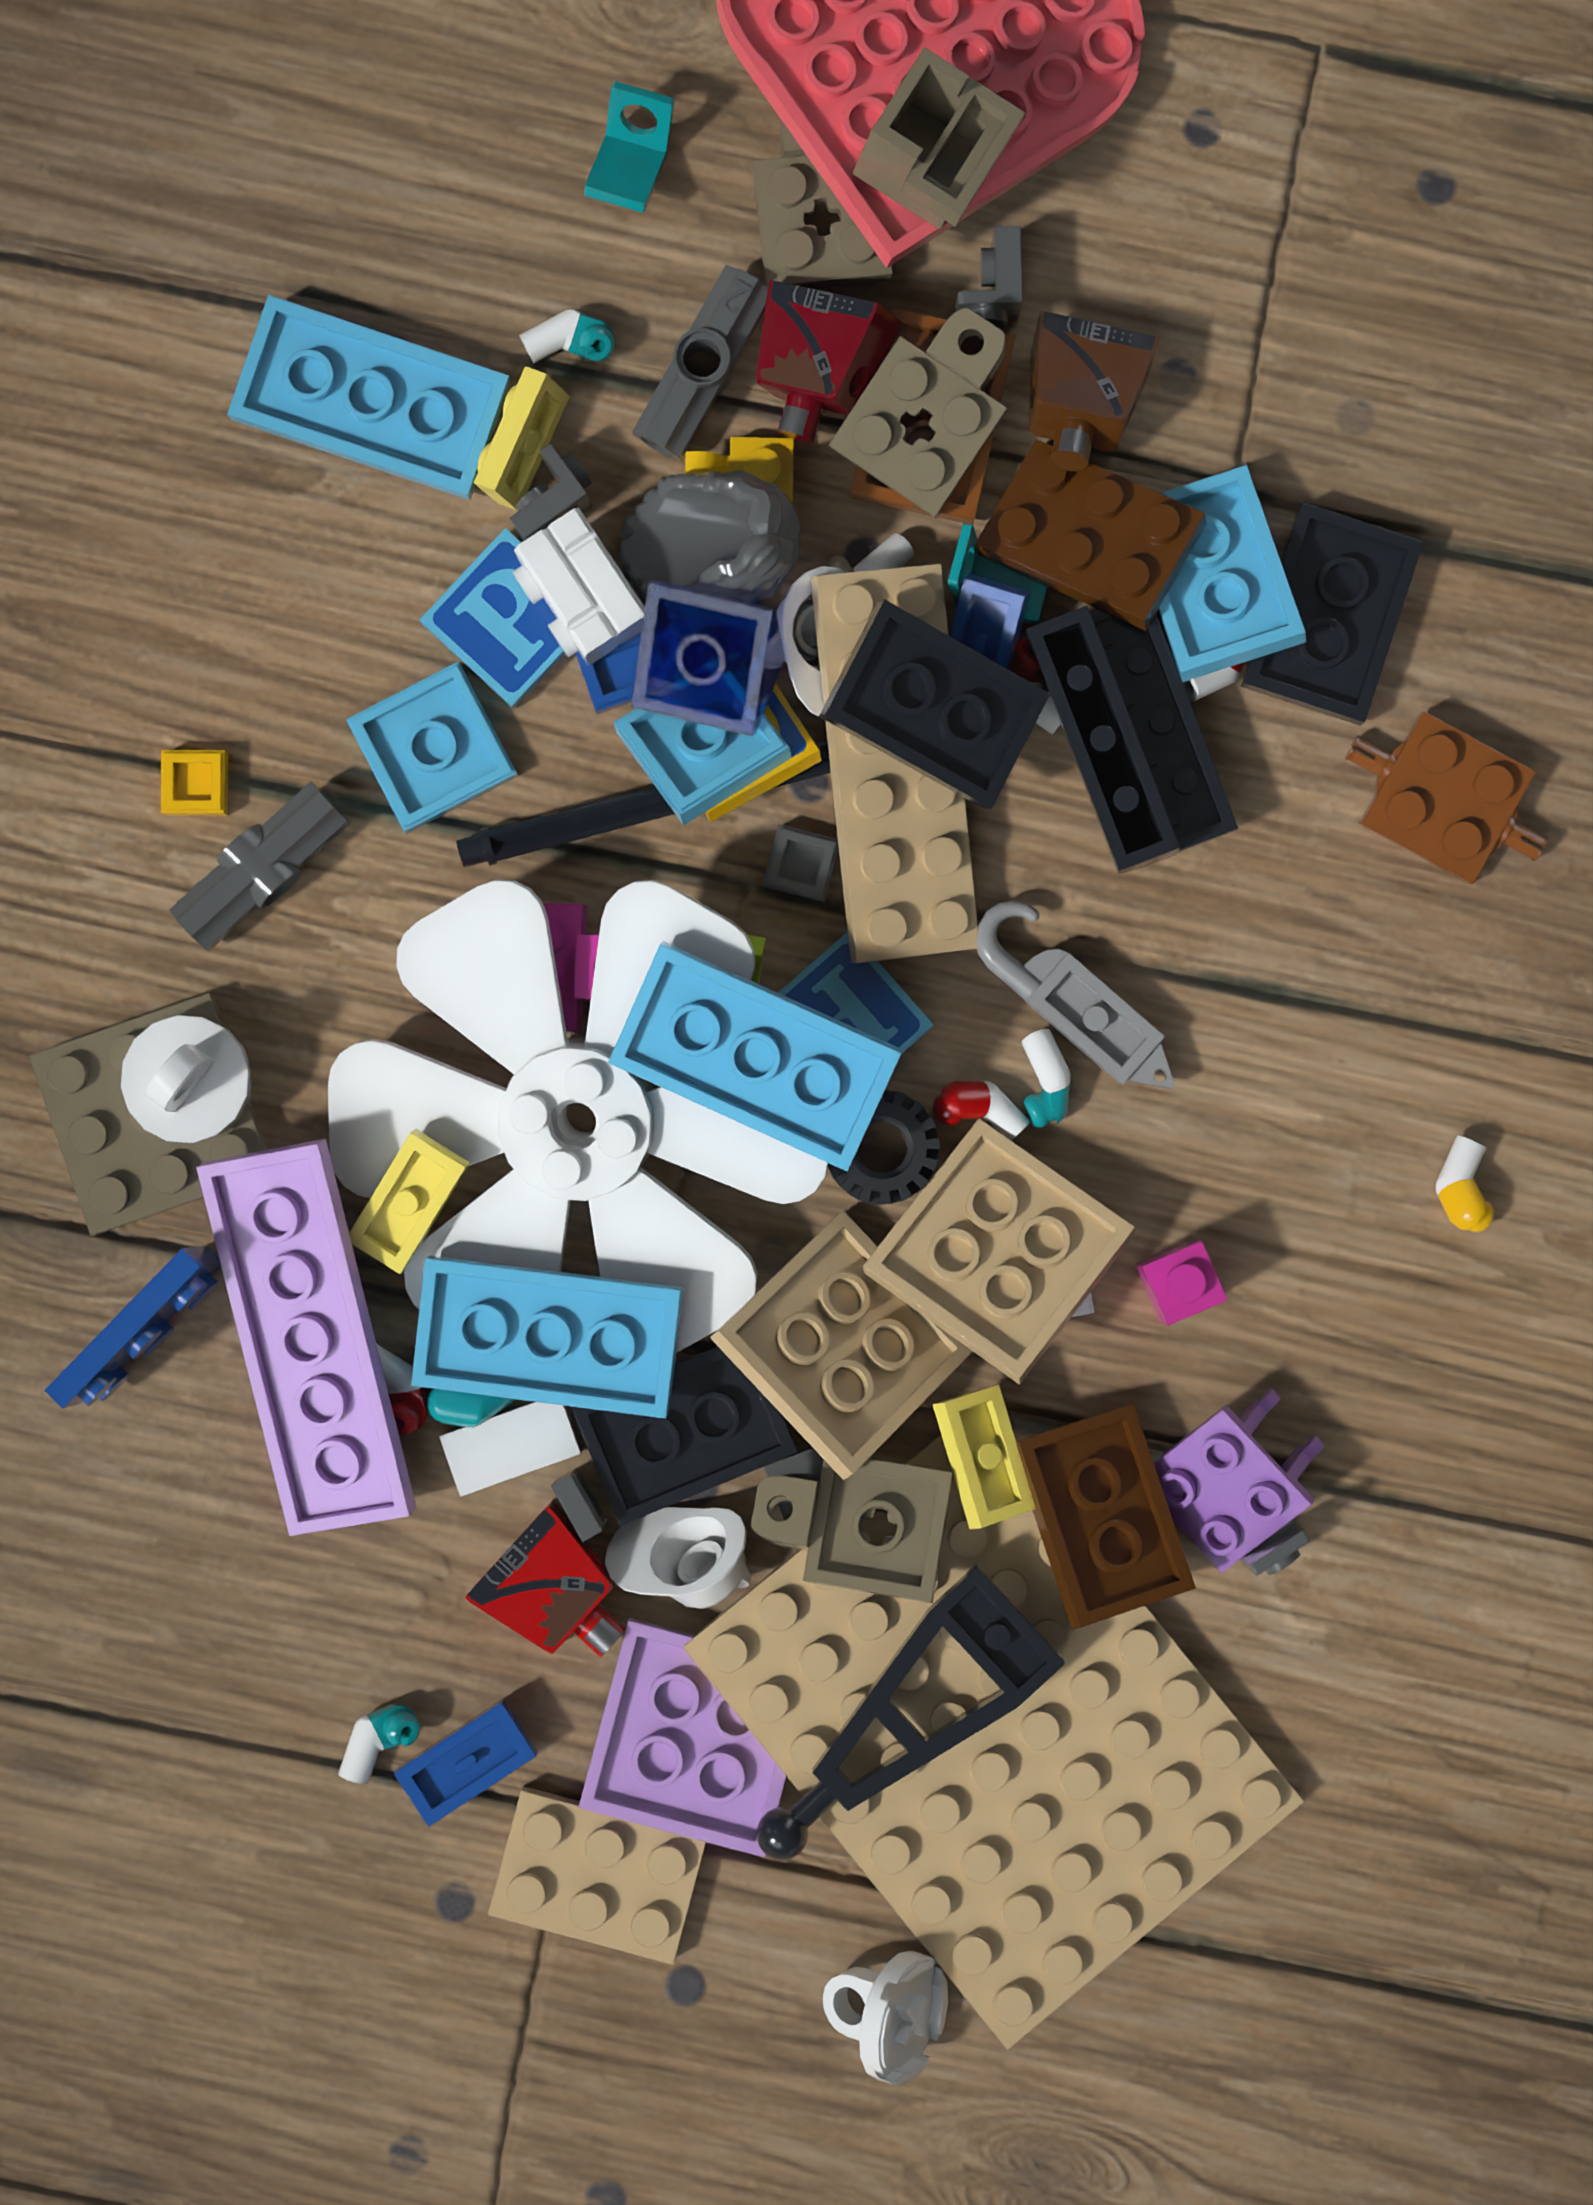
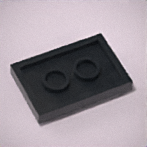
[1240,502,1424,726]
[819,599,1050,809]
[571,1346,798,1526]

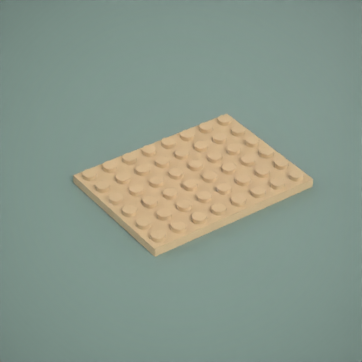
[683,1433,1304,2050]

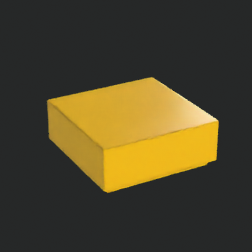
[161,750,229,816]

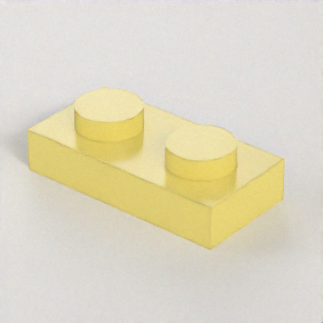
[473,366,570,511]
[349,1129,470,1274]
[932,1384,1036,1529]

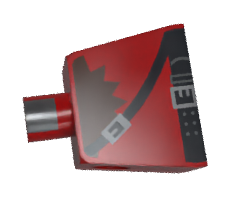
[465,1500,626,1658]

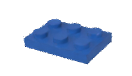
[44,1246,221,1409]

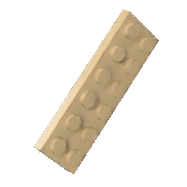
[810,564,978,963]

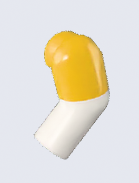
[1436,1135,1494,1233]

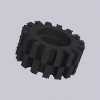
[828,1090,940,1205]

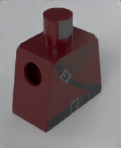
[756,280,901,443]

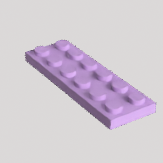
[196,1138,416,1536]

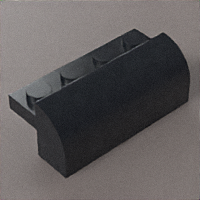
[1026,605,1238,874]

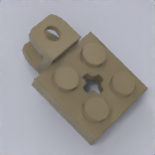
[752,120,892,288]
[828,308,1007,519]
[751,1459,954,1604]

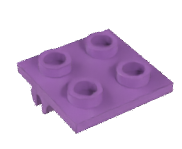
[1153,1388,1325,1573]

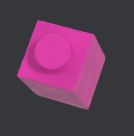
[1135,1239,1227,1326]

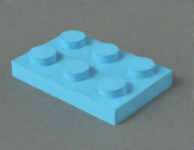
[1158,465,1306,682]

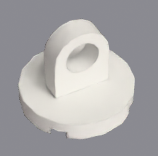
[121,1015,252,1143]
[822,1951,948,2086]

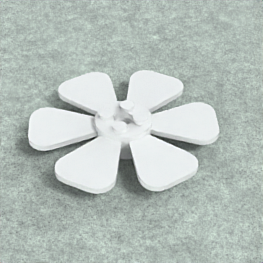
[328,879,828,1353]

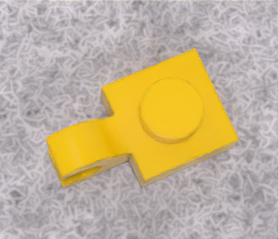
[685,437,794,503]

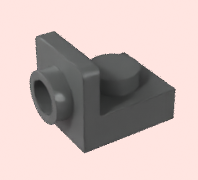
[955,226,1023,328]
[510,443,592,541]

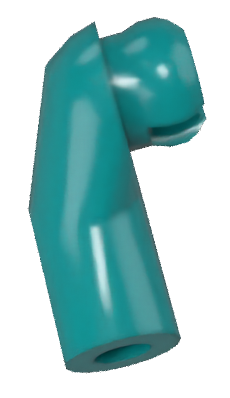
[427,1389,517,1428]

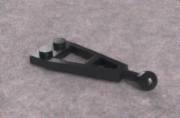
[756,1564,1066,1860]

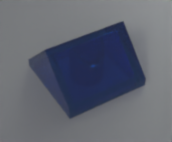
[631,580,785,736]

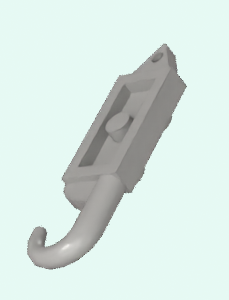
[976,900,1175,1089]

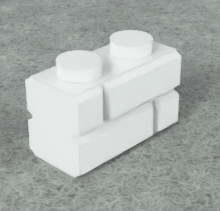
[512,507,651,665]

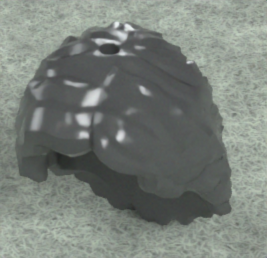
[619,470,801,614]

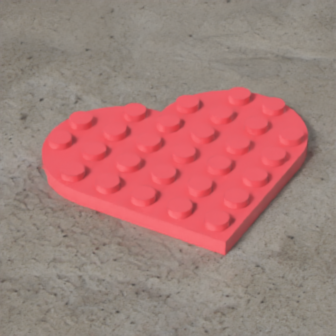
[715,0,1145,268]

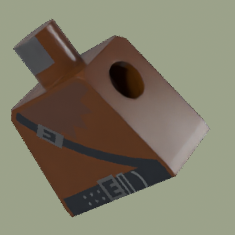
[1029,310,1159,471]

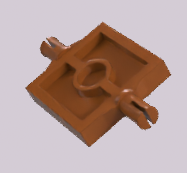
[1345,711,1549,884]

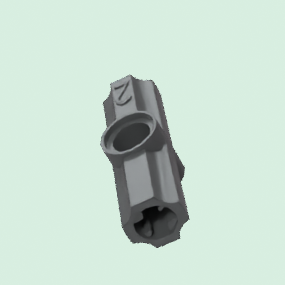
[632,265,768,462]
[169,782,350,951]

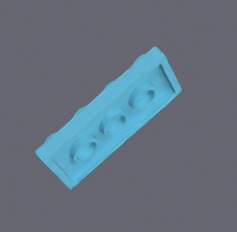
[227,295,511,500]
[608,941,903,1171]
[411,1255,684,1419]

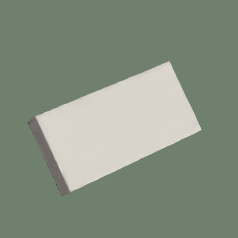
[439,1402,582,1497]

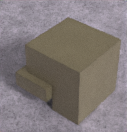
[852,47,1025,230]

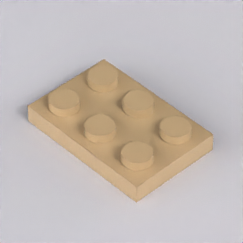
[488,1786,706,1965]

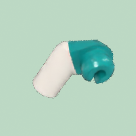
[519,309,615,363]
[1021,1029,1071,1128]
[338,1704,420,1784]

